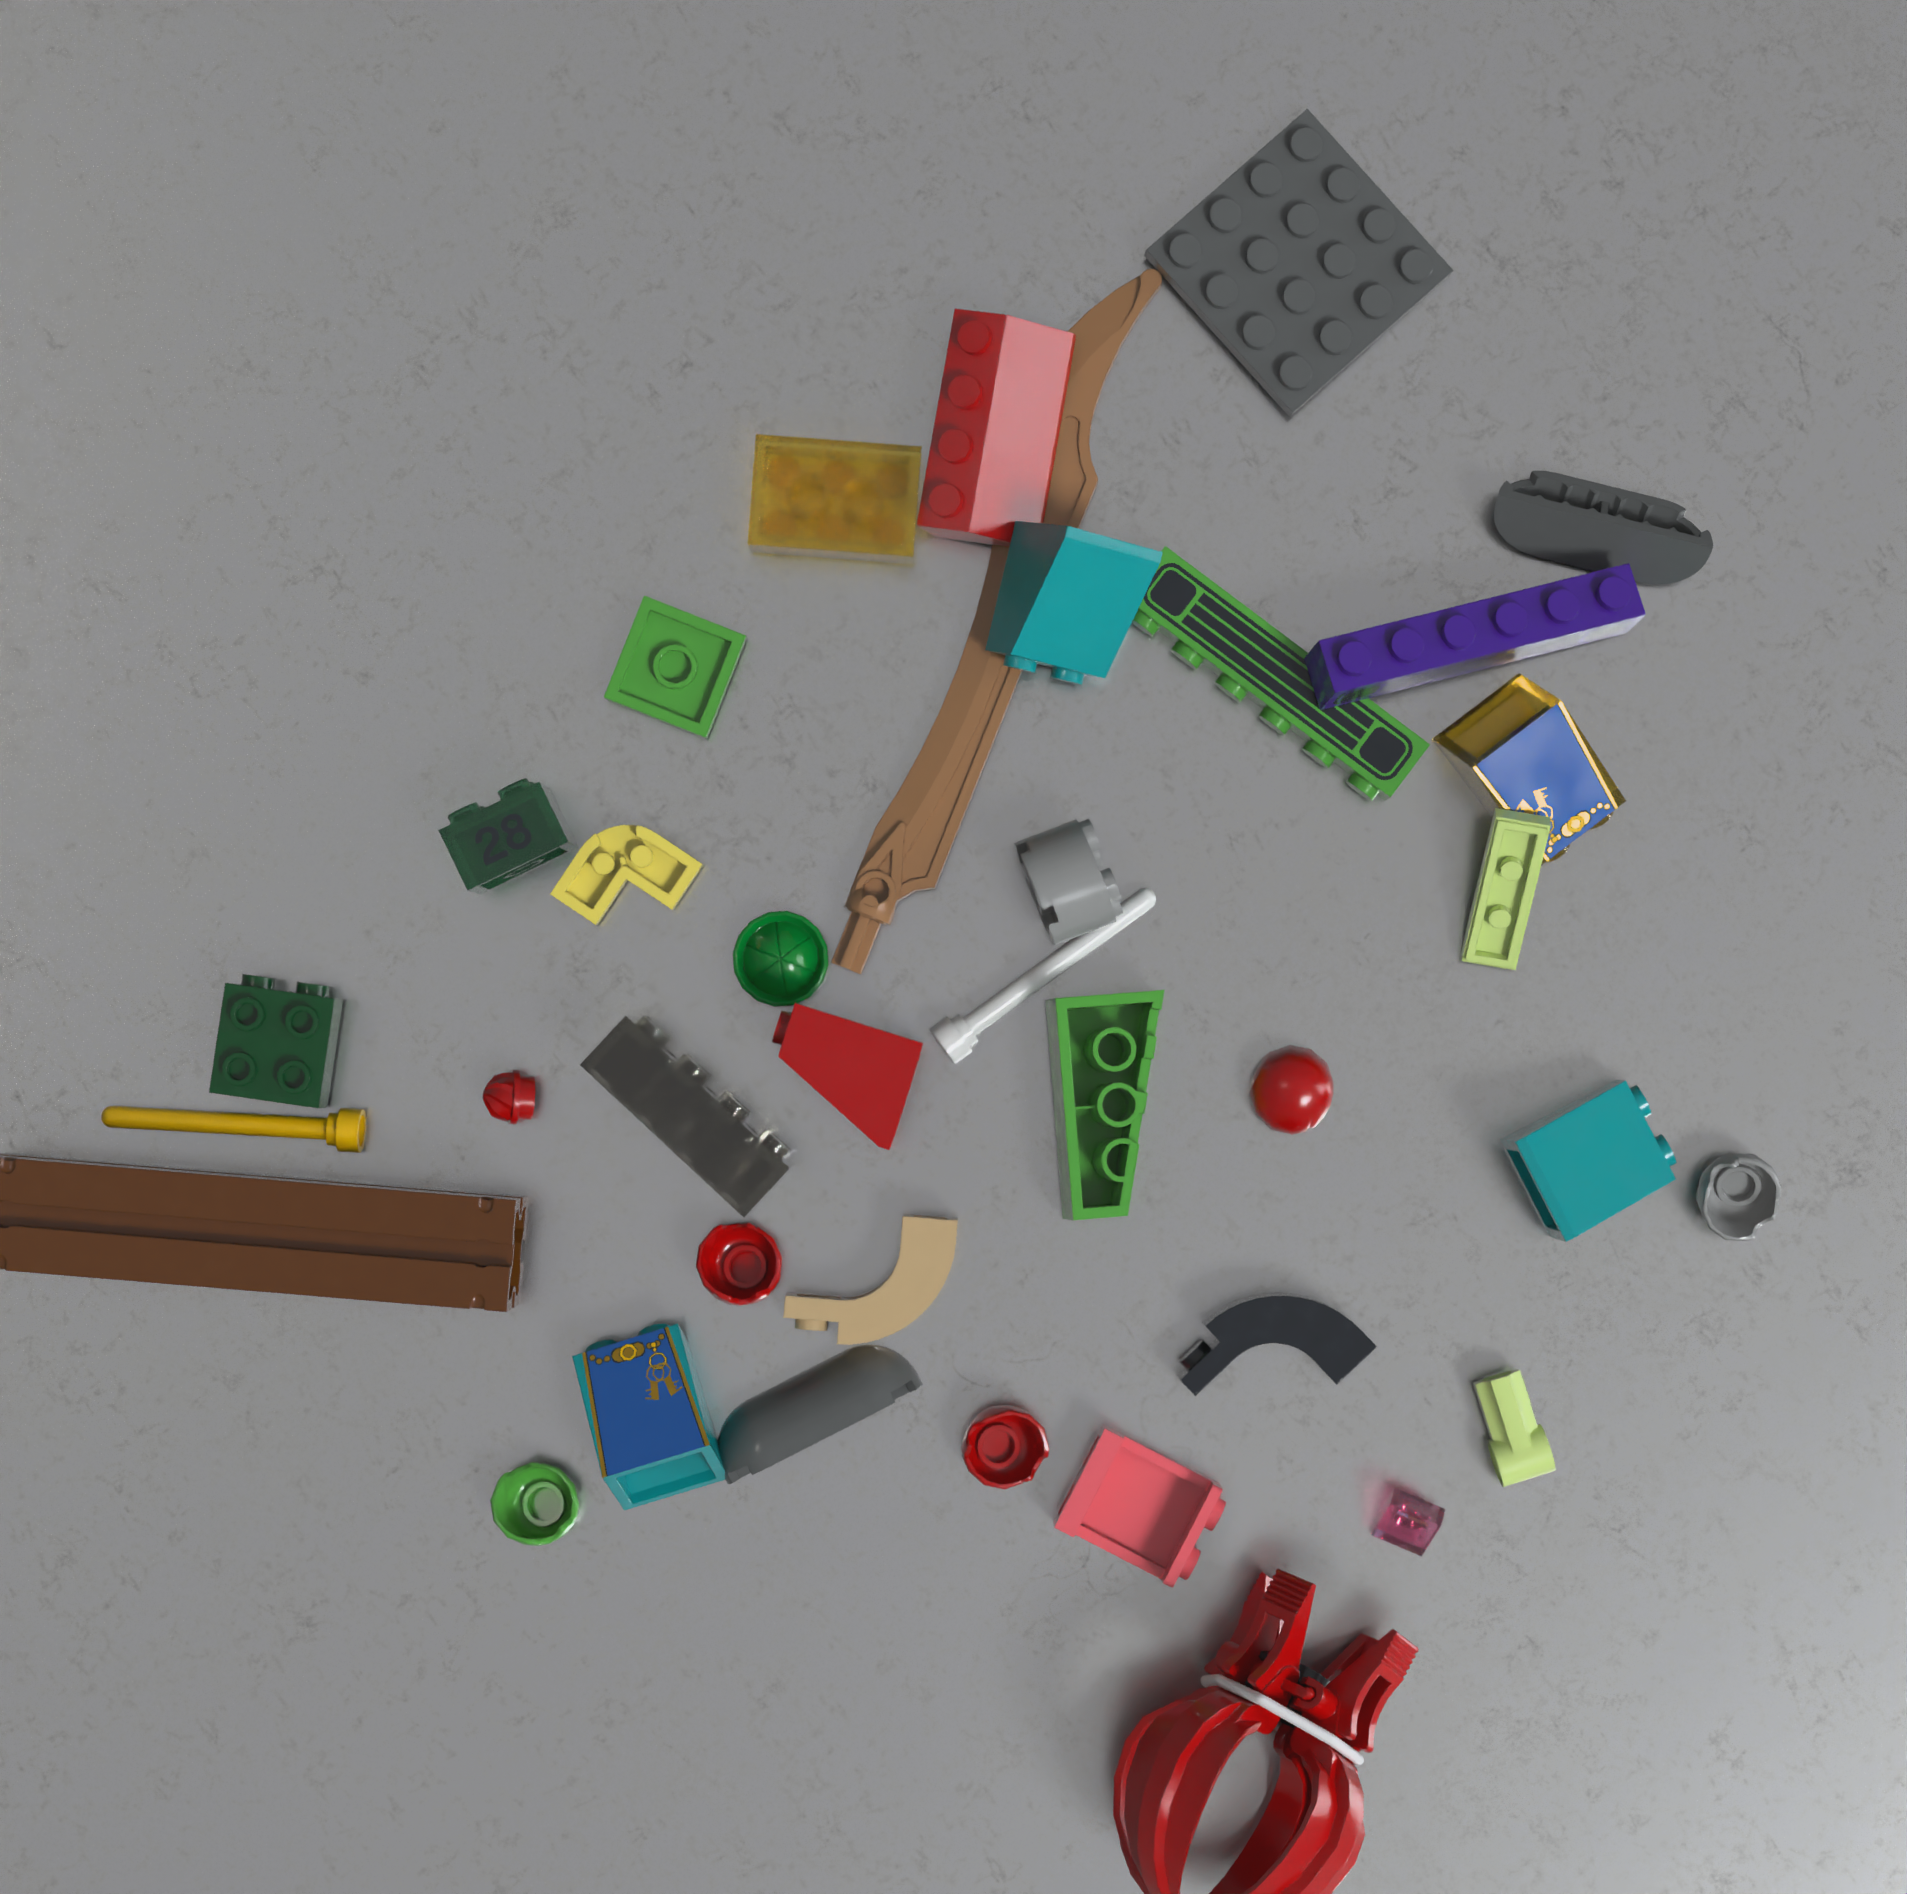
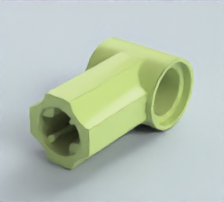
[1473,1369,1556,1487]

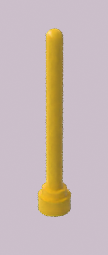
[101,1106,366,1153]

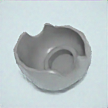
[1696,1153,1781,1241]

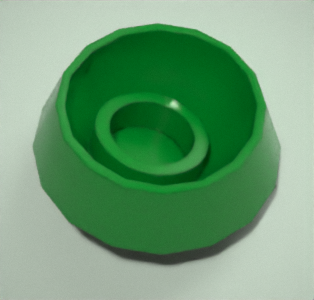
[733,911,829,1007]

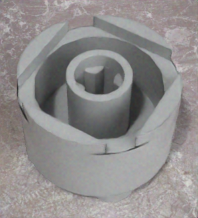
[1014,818,1123,946]

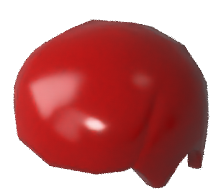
[1249,1045,1334,1135]
[696,1222,783,1306]
[961,1405,1049,1490]

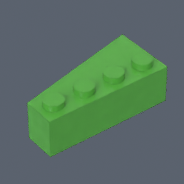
[1045,990,1165,1220]

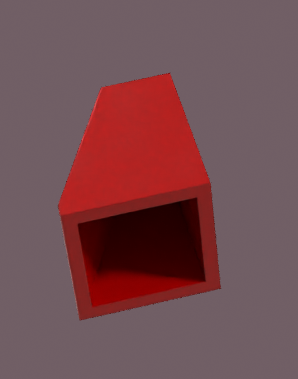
[772,1003,924,1150]

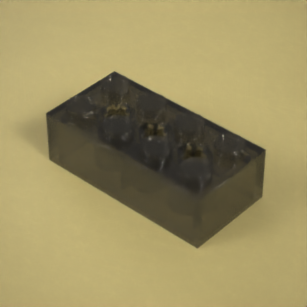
[580,1015,794,1217]

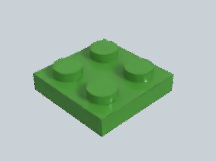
[604,596,747,739]

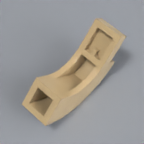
[783,1214,958,1345]

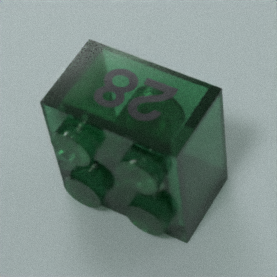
[438,778,579,895]

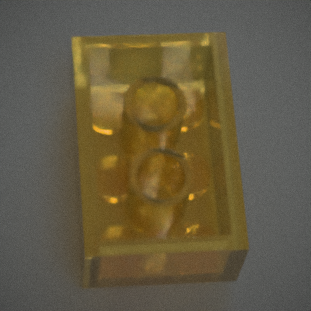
[747,434,922,564]

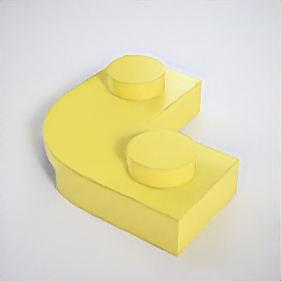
[550,825,703,925]

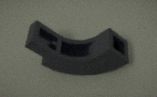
[1177,1292,1377,1396]

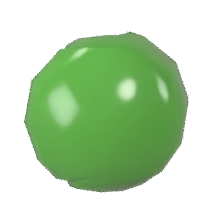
[490,1462,580,1546]

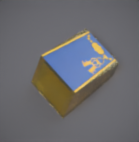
[1433,673,1626,865]

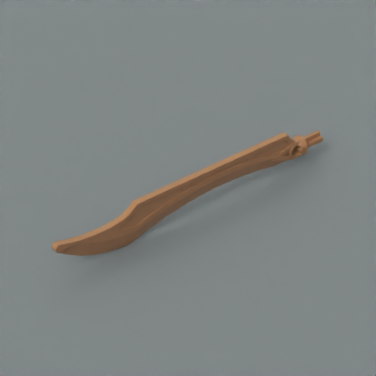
[831,269,1162,975]

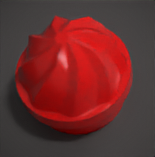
[482,1069,535,1125]

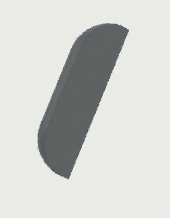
[1494,471,1713,584]
[718,1345,923,1484]

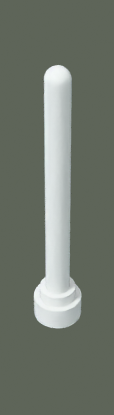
[929,888,1156,1064]

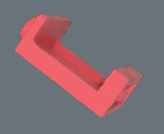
[1053,1424,1226,1588]

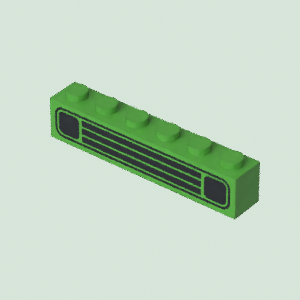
[1132,546,1430,801]

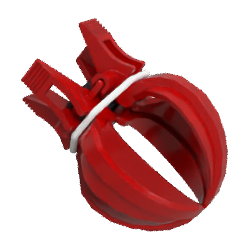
[1113,1568,1419,1894]

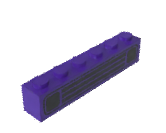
[1304,563,1646,710]

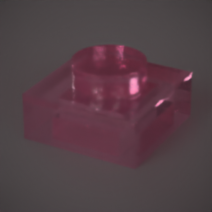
[1371,1488,1446,1557]

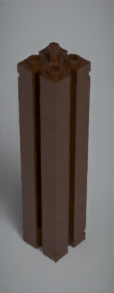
[0,1153,528,1312]

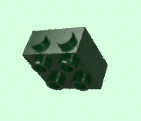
[209,974,343,1108]

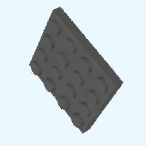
[1144,109,1453,417]

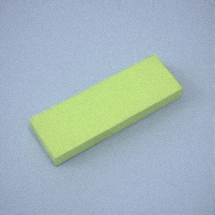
[1461,808,1551,970]

